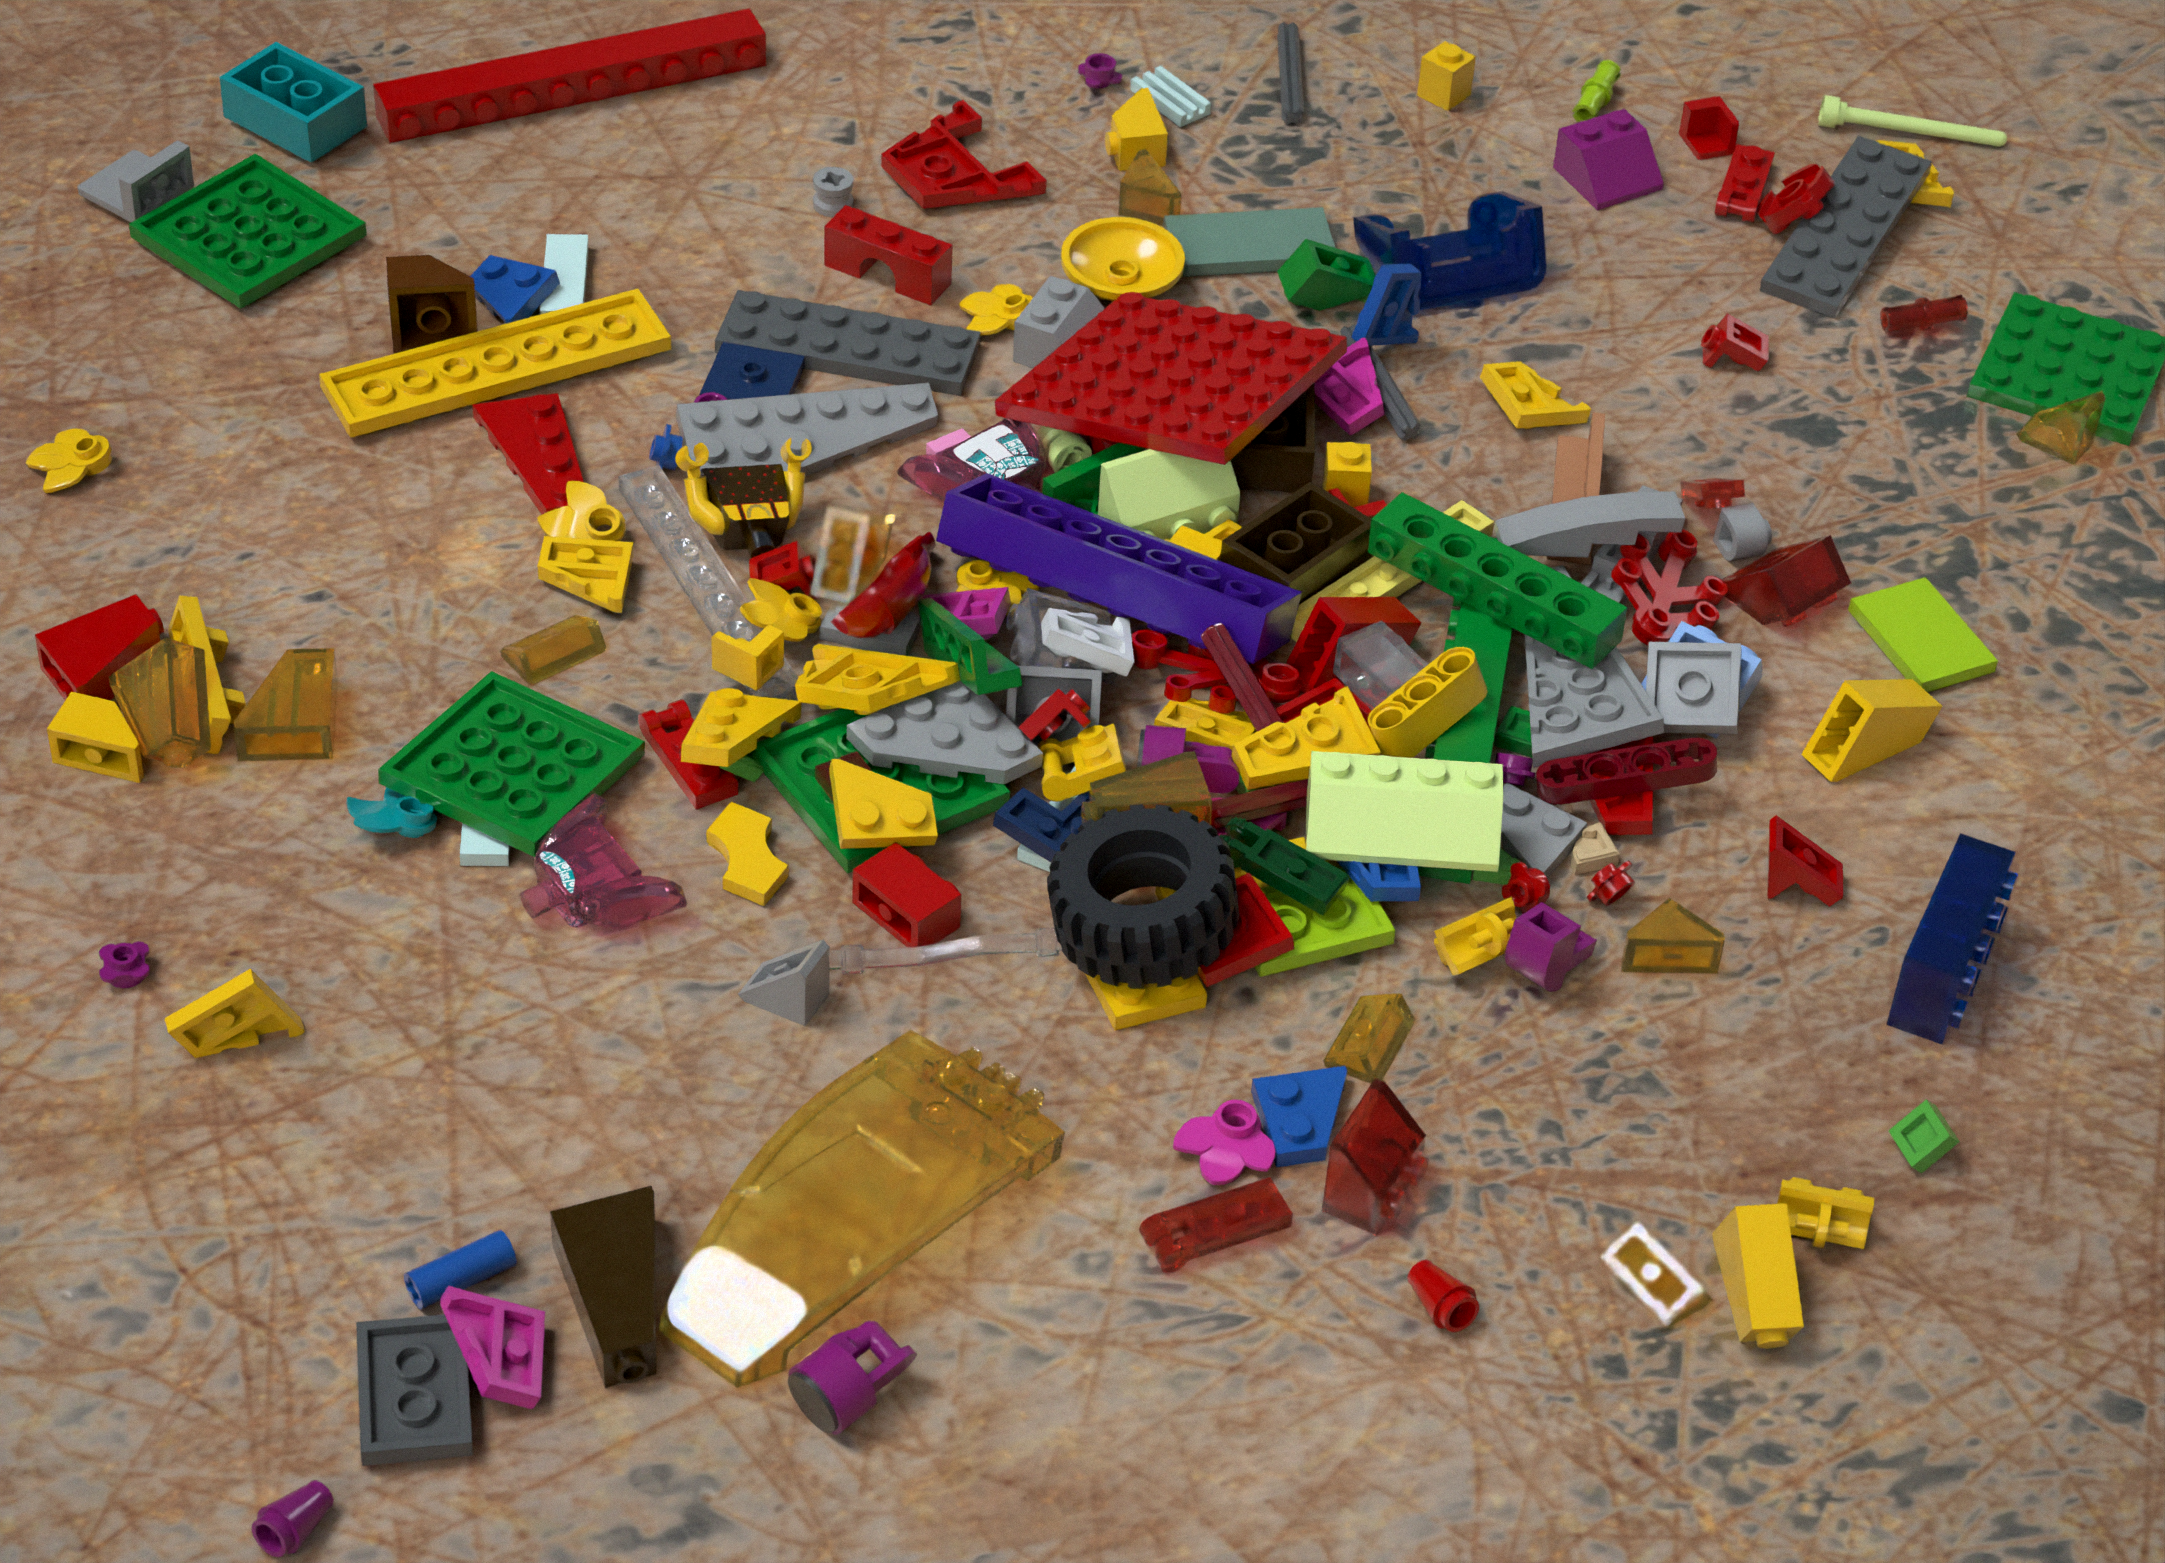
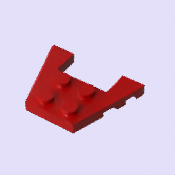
[881,100,1047,209]

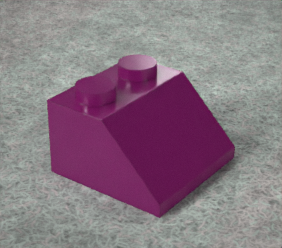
[1553,109,1664,210]

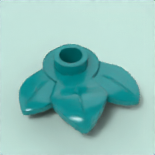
[346,787,437,838]

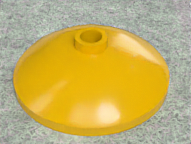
[1061,217,1185,301]

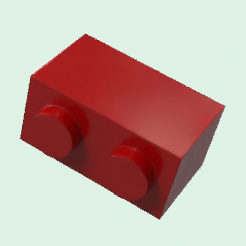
[852,842,962,956]

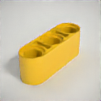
[1368,647,1488,758]

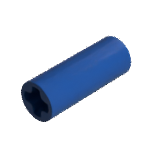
[404,1230,517,1310]

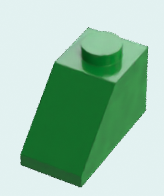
[1277,239,1375,311]

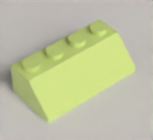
[1306,751,1503,872]

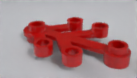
[1611,529,1728,646]
[1131,630,1302,714]

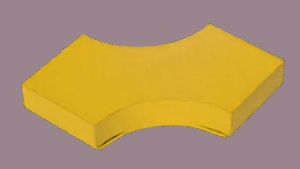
[706,801,789,906]

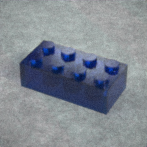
[1886,833,2019,1045]

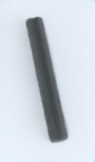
[1277,22,1304,124]
[1340,324,1421,441]

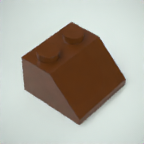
[386,255,478,354]

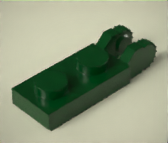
[1220,817,1349,916]

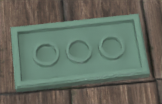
[1163,207,1335,277]

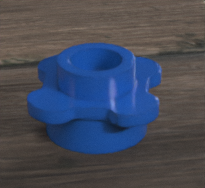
[649,424,683,476]

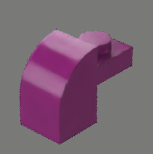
[1505,902,1597,992]

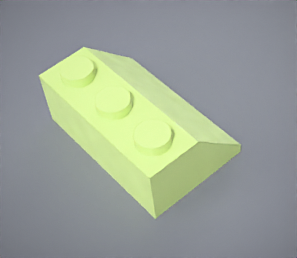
[1098,449,1240,540]

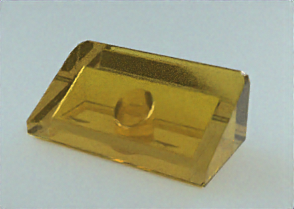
[500,615,606,684]
[1323,993,1415,1084]
[1599,1221,1713,1328]

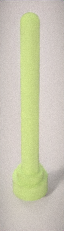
[1818,95,2007,147]

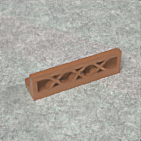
[1547,412,1606,565]

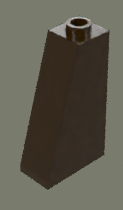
[550,1186,657,1388]

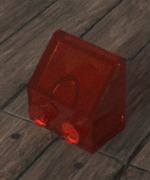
[1721,535,1851,627]
[1322,1078,1429,1236]

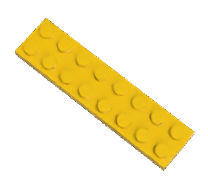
[319,288,672,438]

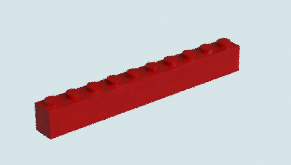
[373,8,766,143]

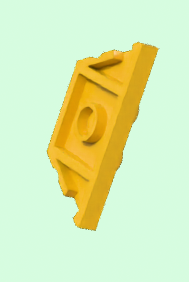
[795,644,960,715]

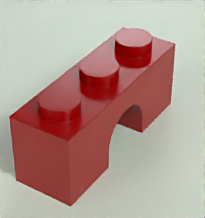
[824,205,953,306]

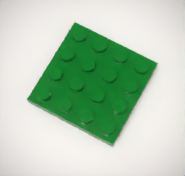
[129,153,367,309]
[1967,292,2165,446]
[378,671,645,857]
[752,708,1010,874]

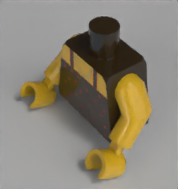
[675,437,812,558]

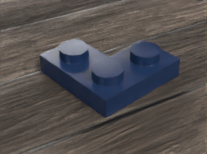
[993,787,1127,862]

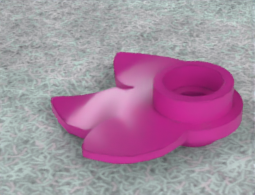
[1173,1100,1275,1185]

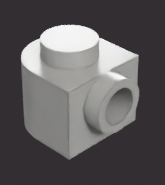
[1713,503,1772,561]

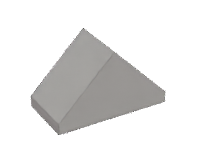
[738,940,829,1026]

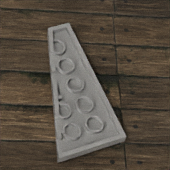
[676,383,938,476]
[1525,565,1664,768]

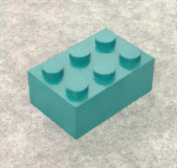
[219,42,367,163]

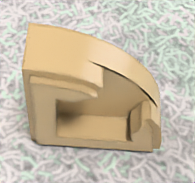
[1571,822,1620,875]

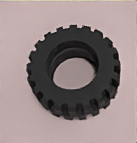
[1047,804,1239,989]

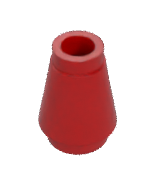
[1407,1260,1480,1332]

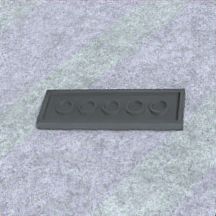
[1760,136,1932,319]
[715,290,981,396]

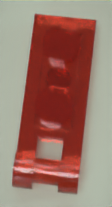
[1139,1177,1293,1273]

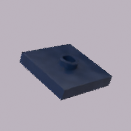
[700,342,805,400]

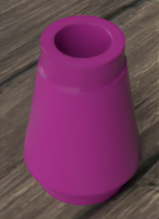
[252,1480,334,1557]

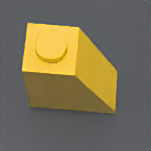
[1801,679,1943,782]
[1712,1203,1804,1348]

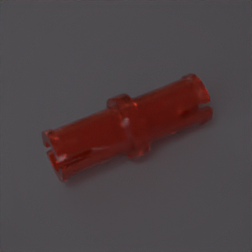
[1880,294,1968,334]

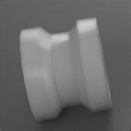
[813,167,854,217]

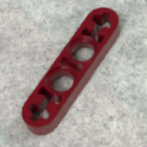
[1536,738,1717,805]

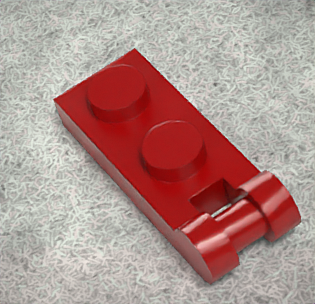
[1714,144,1775,223]
[638,699,738,810]

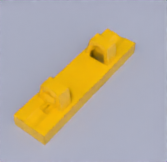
[168,595,246,754]

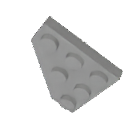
[847,680,1043,784]

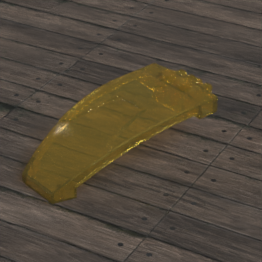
[659,1030,1065,1388]

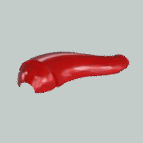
[831,532,936,638]

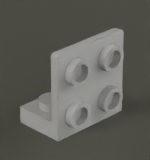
[78,140,194,222]

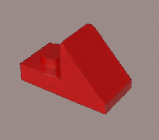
[1767,815,1843,907]

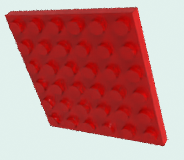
[995,292,1347,465]

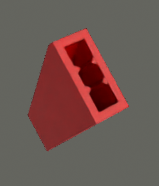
[35,594,164,701]
[1286,596,1422,693]

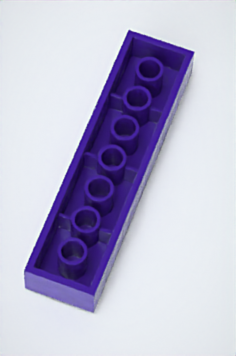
[936,473,1302,664]

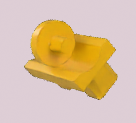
[1434,897,1517,976]
[1777,1177,1874,1249]

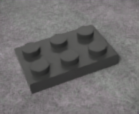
[356,1314,473,1466]

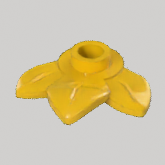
[959,284,1033,335]
[25,428,112,493]
[537,481,626,541]
[955,560,1039,617]
[740,578,822,642]

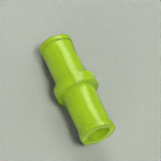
[1572,60,1621,122]

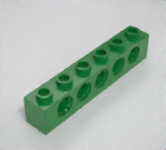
[1368,492,1628,669]

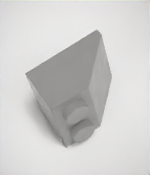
[1013,276,1105,368]
[1006,666,1102,746]

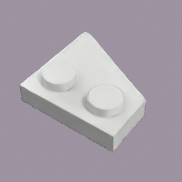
[1041,608,1134,677]

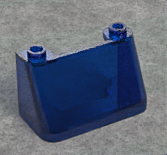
[1353,191,1547,310]

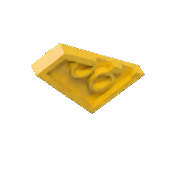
[1231,686,1381,790]
[681,688,802,767]

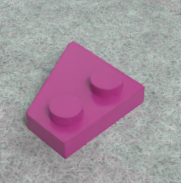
[1315,337,1385,436]

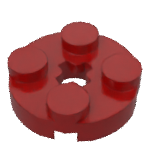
[1757,164,1835,234]

